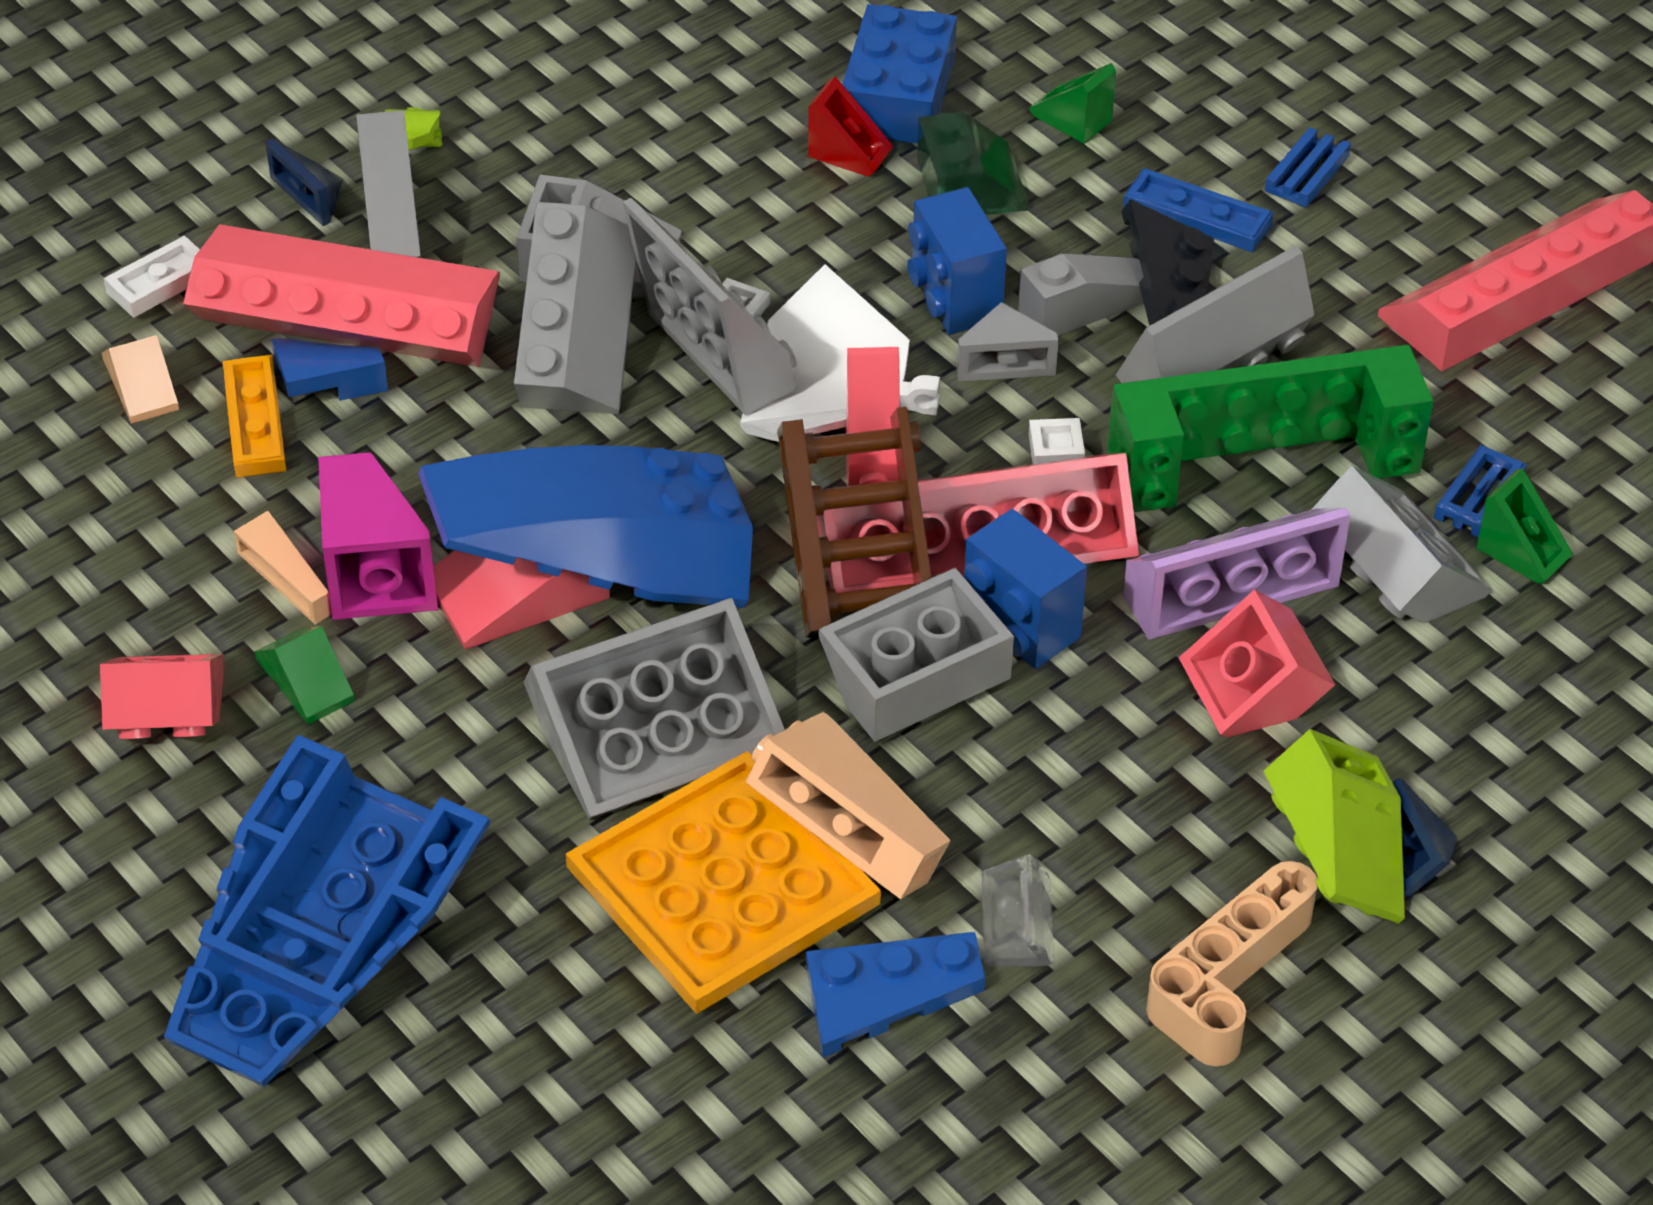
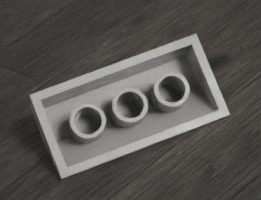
[514,202,636,414]
[1116,245,1314,383]

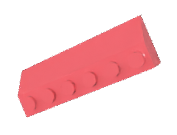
[1378,190,1653,372]
[183,224,500,367]
[816,453,1139,593]

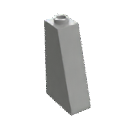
[356,110,421,258]

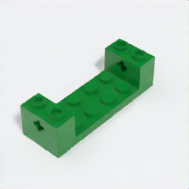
[1107,345,1433,512]

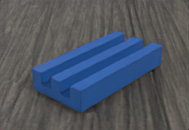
[1265,127,1351,208]
[1434,445,1527,537]

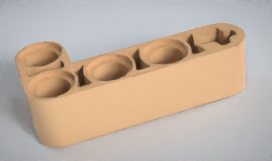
[1146,861,1317,1067]

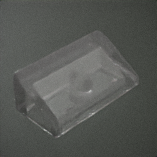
[981,854,1054,966]

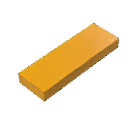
[223,355,287,478]

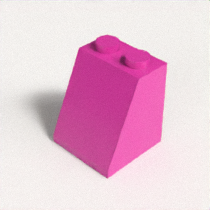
[318,452,438,620]

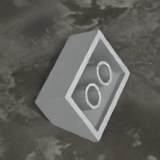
[1311,465,1493,623]
[819,568,1014,742]

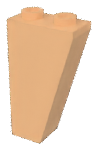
[746,712,951,899]

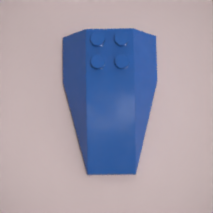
[418,445,753,608]
[164,735,491,1087]

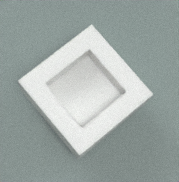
[1028,418,1085,464]

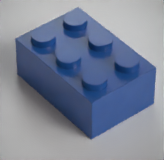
[842,4,957,145]

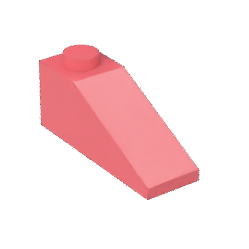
[846,347,900,486]

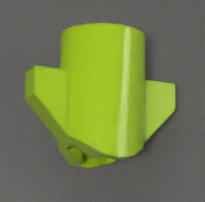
[385,107,443,149]

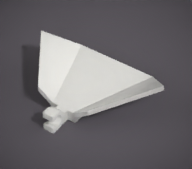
[740,264,940,442]

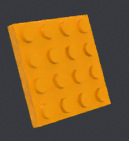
[566,750,881,1014]

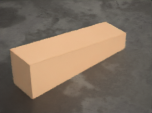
[234,511,332,625]

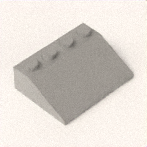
[623,198,797,416]
[524,598,785,819]

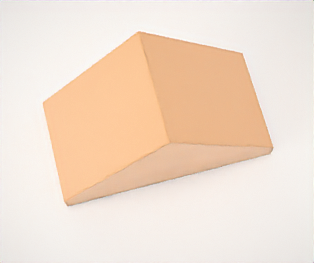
[102,335,179,424]

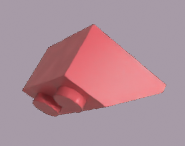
[1179,589,1335,738]
[100,654,224,739]

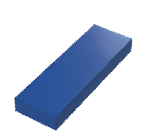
[1123,168,1273,253]

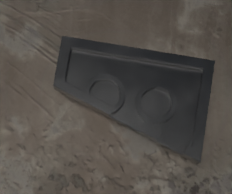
[1121,199,1214,326]

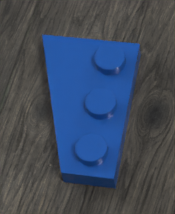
[806,932,985,1058]

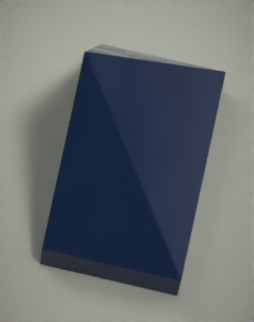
[265,138,343,226]
[1392,778,1457,898]

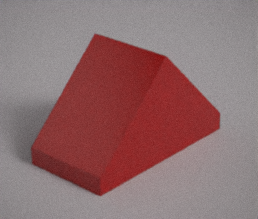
[808,76,893,177]

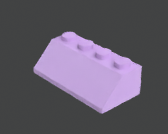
[1123,508,1350,640]

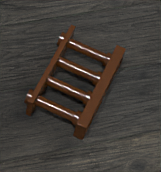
[777,407,938,637]

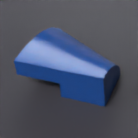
[270,338,388,401]

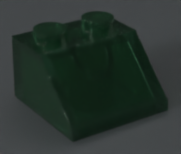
[917,112,1028,215]

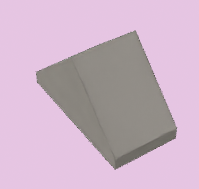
[957,302,1058,382]

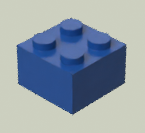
[907,187,1007,335]
[964,508,1087,669]

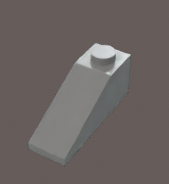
[1018,254,1144,336]

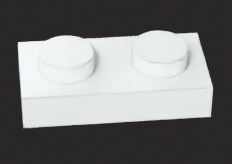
[103,236,200,318]

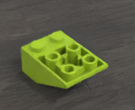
[1263,729,1405,924]

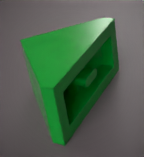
[1028,63,1116,144]
[1476,468,1573,584]
[254,626,355,725]

